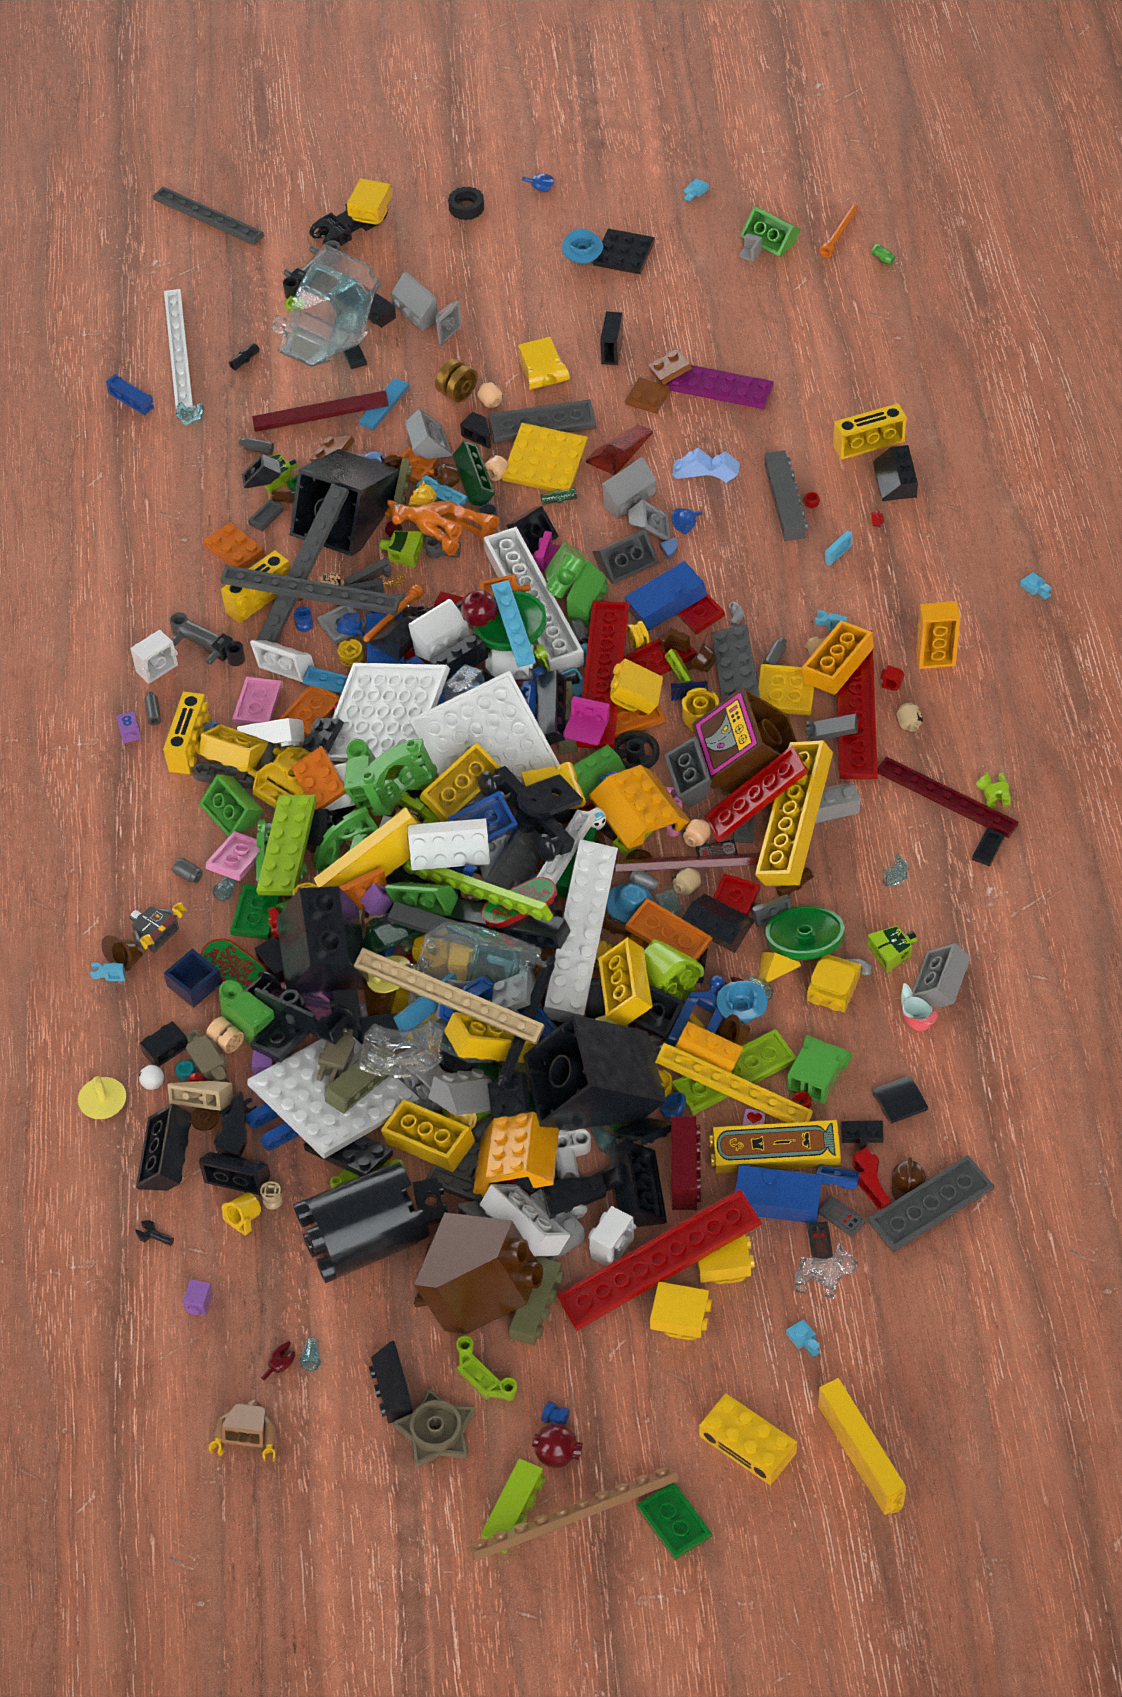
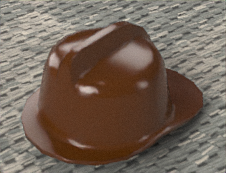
[688,634,716,672]
[101,935,143,971]
[715,1014,751,1046]
[891,1158,926,1200]

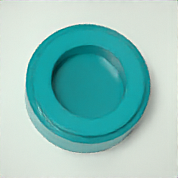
[175,1060,196,1081]

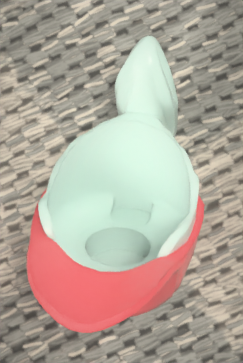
[901,983,938,1031]

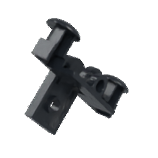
[478,766,583,862]
[244,971,356,1063]

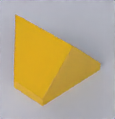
[759,952,801,983]

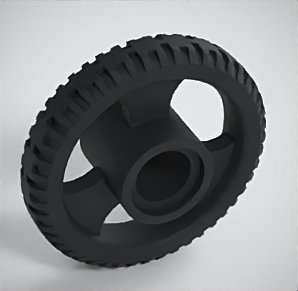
[613,731,660,770]

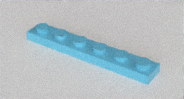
[491,580,536,668]

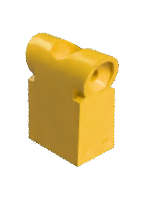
[518,336,570,391]
[521,762,586,809]

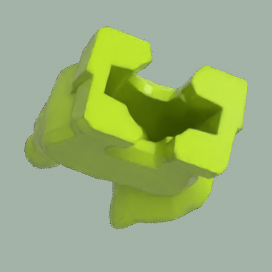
[976,771,1011,808]

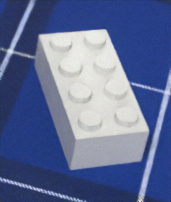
[408,819,490,870]
[479,1184,570,1257]

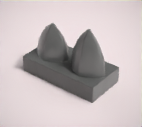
[751,894,792,927]

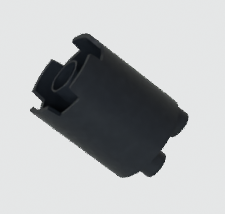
[293,1162,430,1284]

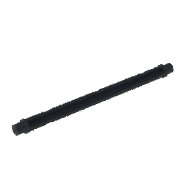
[497,955,556,1090]

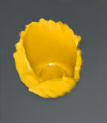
[407,481,437,507]

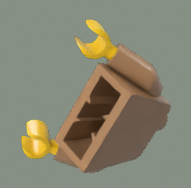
[209,1400,276,1462]

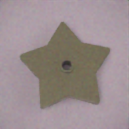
[393,1389,475,1468]

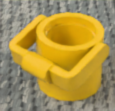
[222,1193,261,1236]

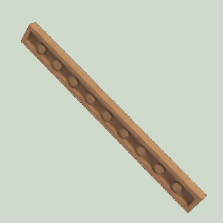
[466,1467,679,1561]

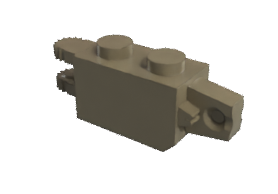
[317,1028,355,1083]

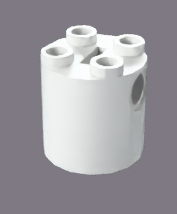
[486,644,535,680]

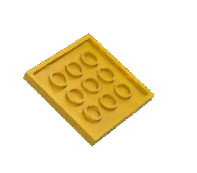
[502,423,588,495]

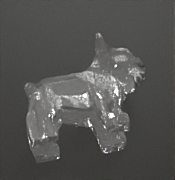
[794,1243,858,1298]

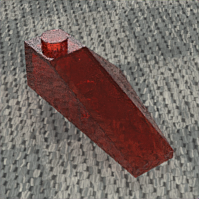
[586,424,653,475]

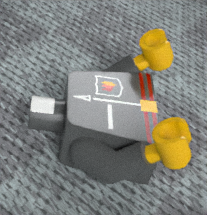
[130,902,187,953]

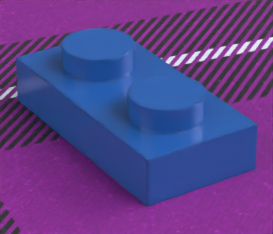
[816,1164,860,1189]

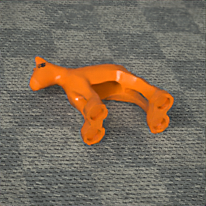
[385,500,499,556]

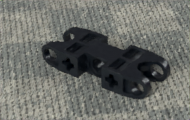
[309,203,388,247]

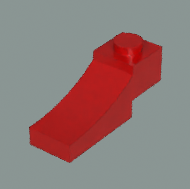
[852,1147,891,1210]

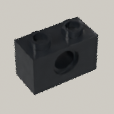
[412,1177,448,1225]

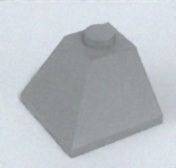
[435,301,462,346]
[628,499,670,541]

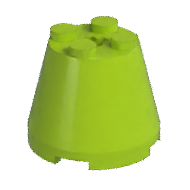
[644,939,704,1001]

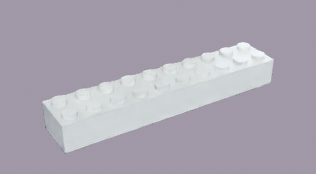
[483,527,584,673]
[543,839,618,1023]

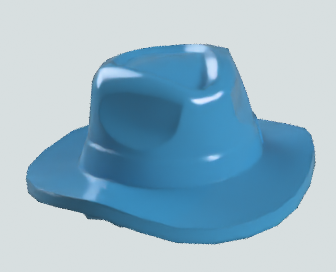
[562,229,603,265]
[606,883,654,924]
[717,981,767,1024]

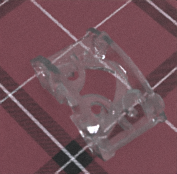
[357,1019,445,1078]

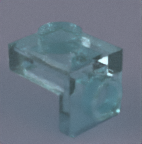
[176,402,205,425]
[883,854,909,887]
[655,888,683,916]

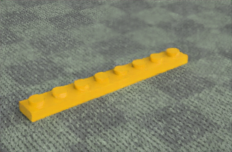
[655,1043,813,1123]

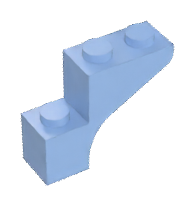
[672,448,740,483]

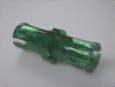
[540,488,577,505]

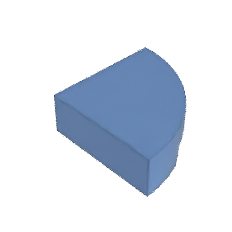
[660,537,678,559]

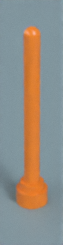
[819,205,858,258]
[363,584,424,642]

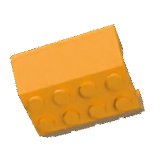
[589,765,690,850]
[473,1112,560,1197]

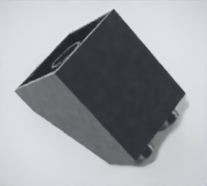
[289,449,400,556]
[277,886,369,993]
[523,1014,666,1130]

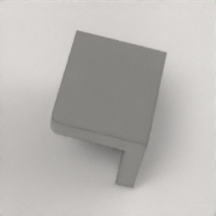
[739,233,762,262]

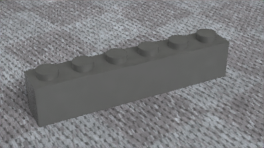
[764,450,808,541]

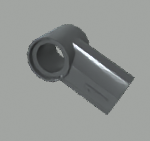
[425,536,461,559]

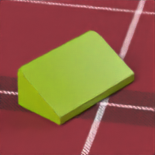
[665,649,694,686]

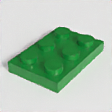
[230,884,281,940]
[637,1482,712,1560]

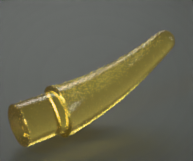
[383,575,406,588]

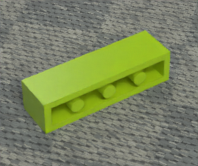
[481,1458,546,1554]

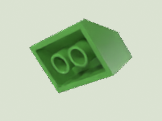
[740,206,801,257]
[567,560,609,627]
[574,744,626,802]
[199,774,264,837]
[385,882,458,916]

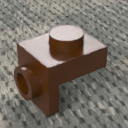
[660,628,690,652]

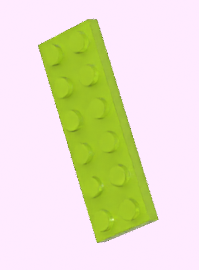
[256,795,317,896]
[672,1029,797,1115]

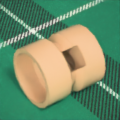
[206,1016,244,1053]

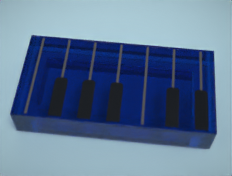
[671,681,708,701]

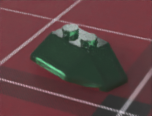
[362,912,422,953]

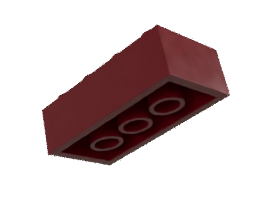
[671,1117,701,1210]

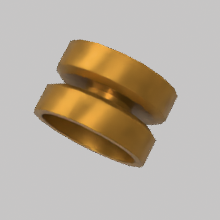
[435,358,478,403]

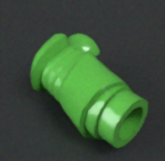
[871,244,895,265]

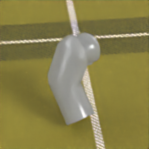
[729,602,744,627]
[845,959,872,975]

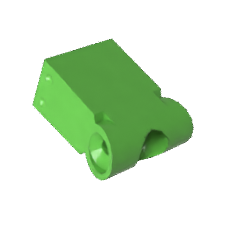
[545,541,586,598]
[344,739,376,809]
[219,980,274,1044]
[787,1035,853,1104]

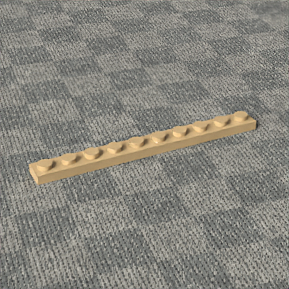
[354,948,545,1044]

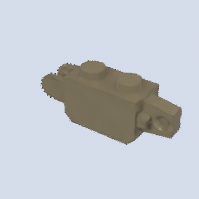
[185,1029,228,1082]

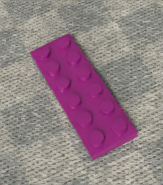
[666,365,774,410]

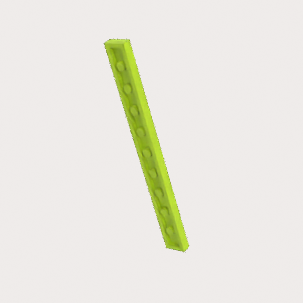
[403,859,553,922]

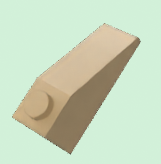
[167,1081,233,1111]

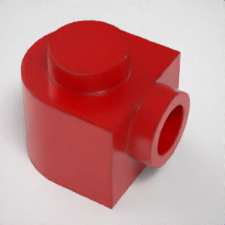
[880,665,905,691]

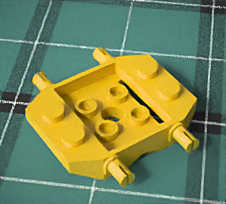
[247,747,311,809]

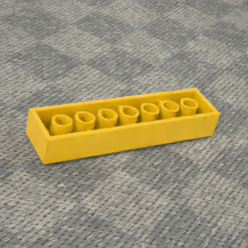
[755,740,833,886]

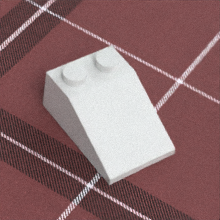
[237,718,305,747]

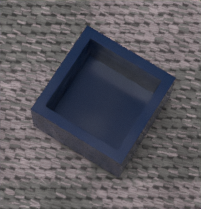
[164,948,222,1008]

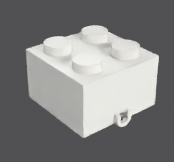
[130,630,178,684]
[588,1206,636,1266]

